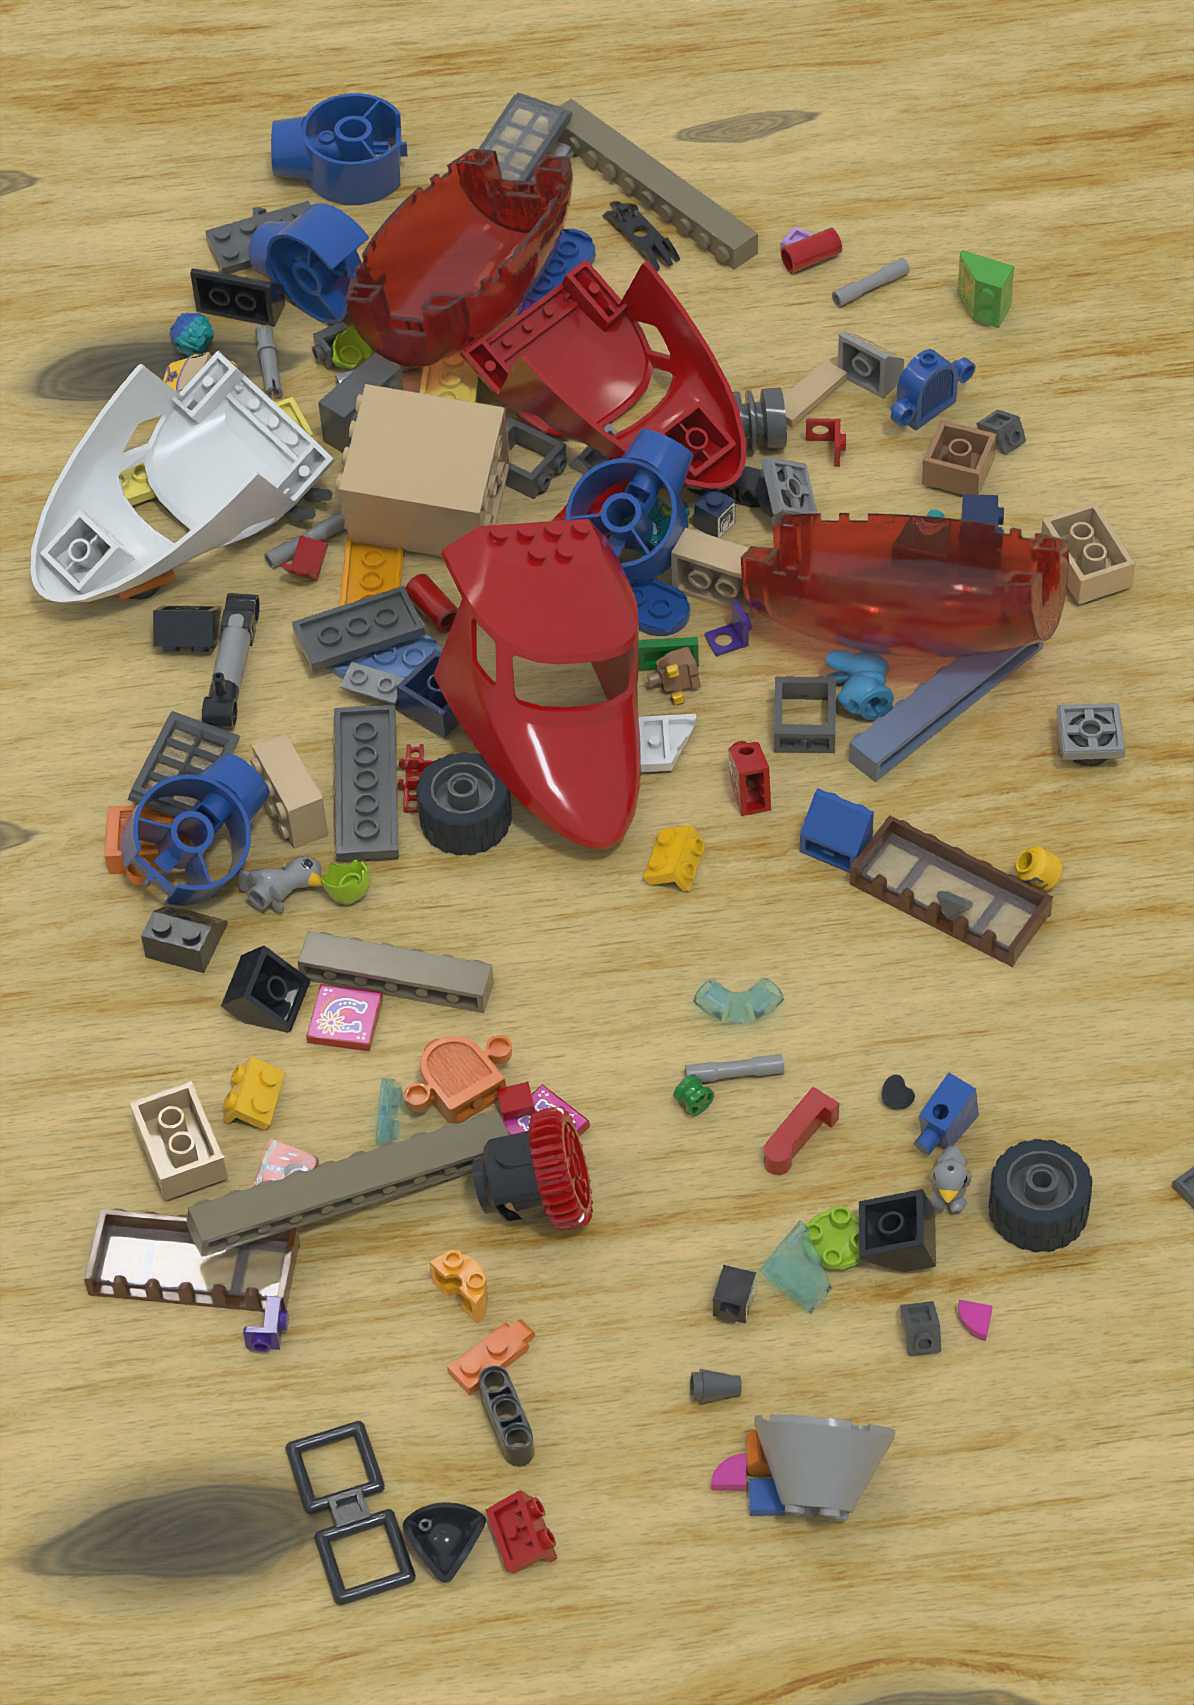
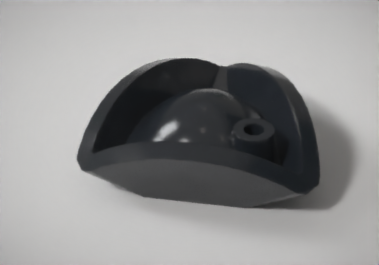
[402,1502,486,1582]

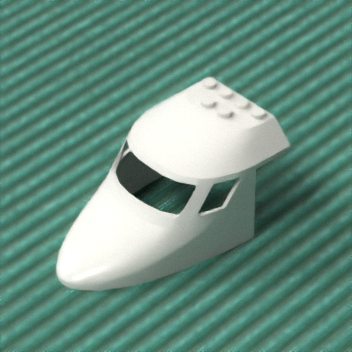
[30,351,336,604]

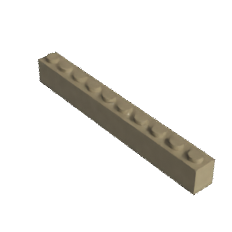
[548,99,758,270]
[186,1111,509,1257]

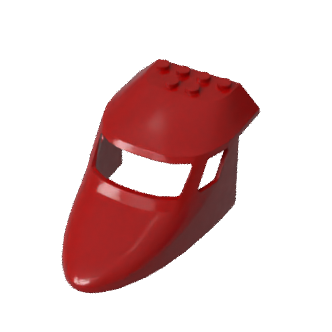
[460,259,746,491]
[434,519,641,850]

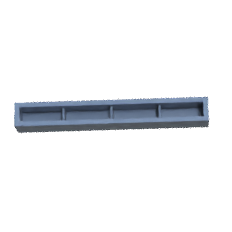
[849,610,1044,782]

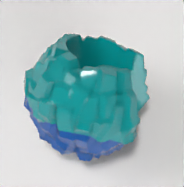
[170,313,215,357]

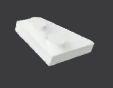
[639,714,697,772]

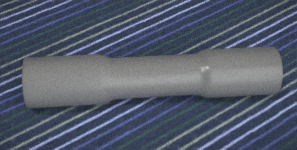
[832,258,910,307]
[264,513,345,569]
[685,1054,784,1083]

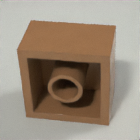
[922,420,997,495]

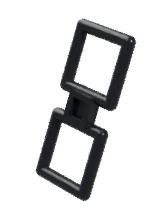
[285,1421,416,1605]

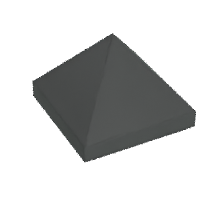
[936,890,973,919]

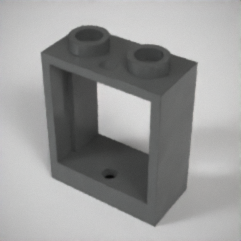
[505,417,568,499]
[774,676,836,753]

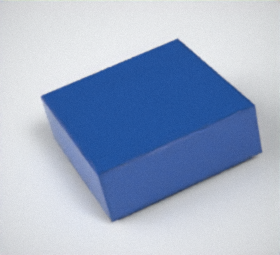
[749,1478,785,1516]

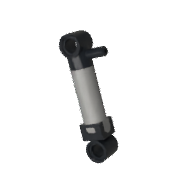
[202,593,260,728]

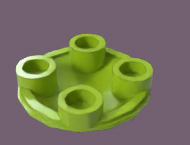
[803,1206,861,1270]

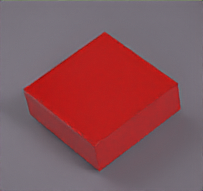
[497,1082,536,1121]

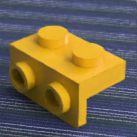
[643,825,706,892]
[222,1056,285,1131]

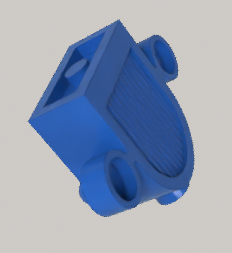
[890,349,976,431]

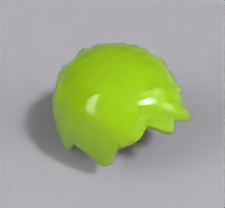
[331,324,376,370]
[322,859,371,904]

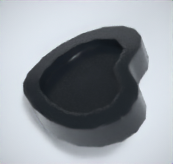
[881,1074,915,1108]

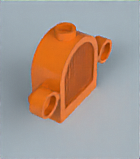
[105,783,190,885]
[404,1035,512,1124]

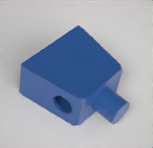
[914,1072,979,1155]

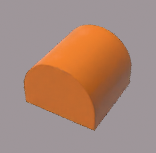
[745,1430,772,1477]

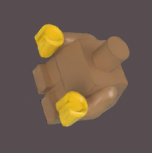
[647,646,701,705]

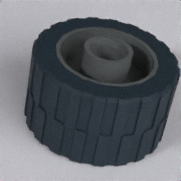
[416,752,512,855]
[988,1139,1093,1252]

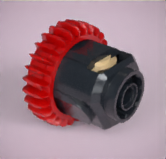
[472,1106,593,1231]

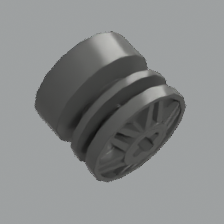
[733,387,787,450]

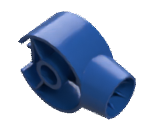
[271,93,408,205]
[249,203,384,324]
[566,428,693,583]
[121,753,270,906]

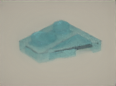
[376,1078,403,1147]
[759,1220,833,1314]

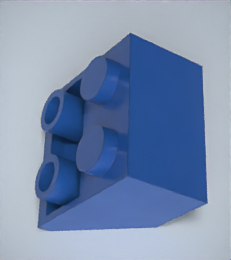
[800,788,874,873]

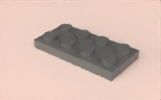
[205,201,311,274]
[292,586,425,672]

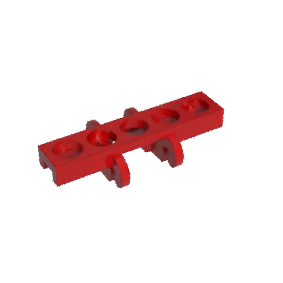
[398,744,433,813]

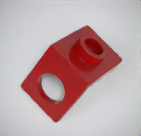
[806,418,846,466]
[281,536,328,581]

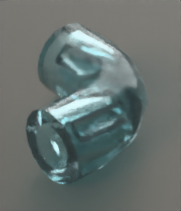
[693,977,784,1024]

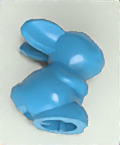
[825,650,894,720]

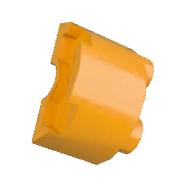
[430,1250,488,1324]

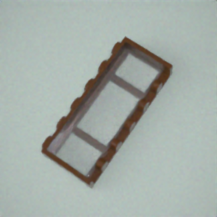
[850,815,1053,967]
[84,1208,300,1312]

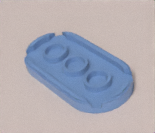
[329,635,443,679]

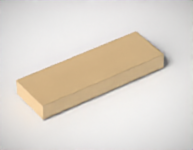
[783,359,847,427]

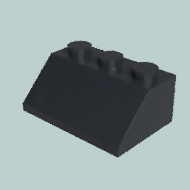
[190,268,286,327]

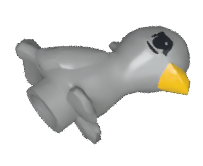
[236,856,322,912]
[929,1145,971,1212]

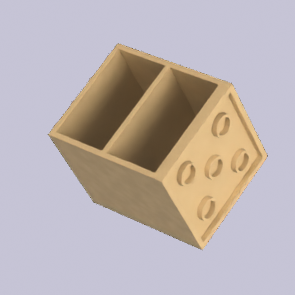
[336,384,511,557]

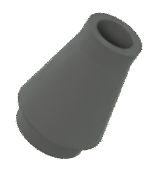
[690,1368,742,1403]

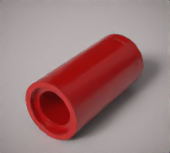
[781,227,842,273]
[405,574,458,633]

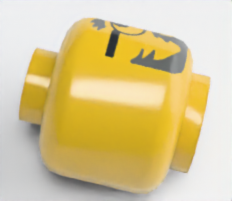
[1016,846,1063,891]

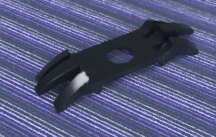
[602,201,680,271]

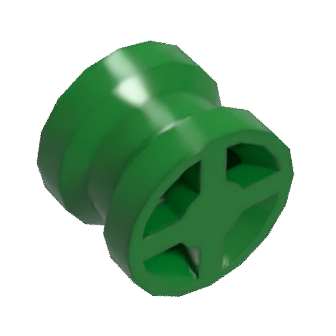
[673,1075,714,1116]

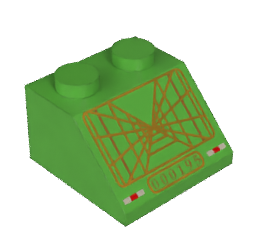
[957,250,1014,328]

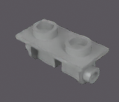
[340,662,405,705]

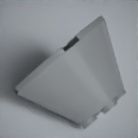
[754,1415,895,1520]

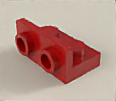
[485,1490,557,1574]

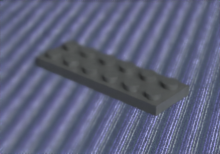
[334,705,399,861]

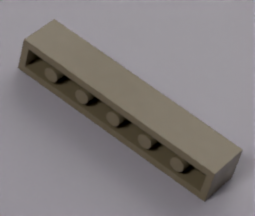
[298,931,494,1013]

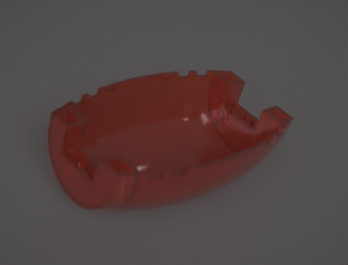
[345,149,573,368]
[741,513,1069,658]

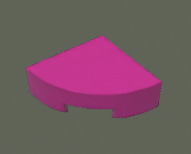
[958,1300,992,1341]
[711,1453,746,1490]

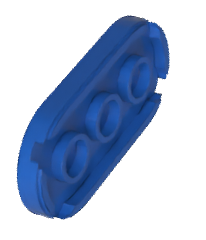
[515,229,596,303]
[628,578,690,636]

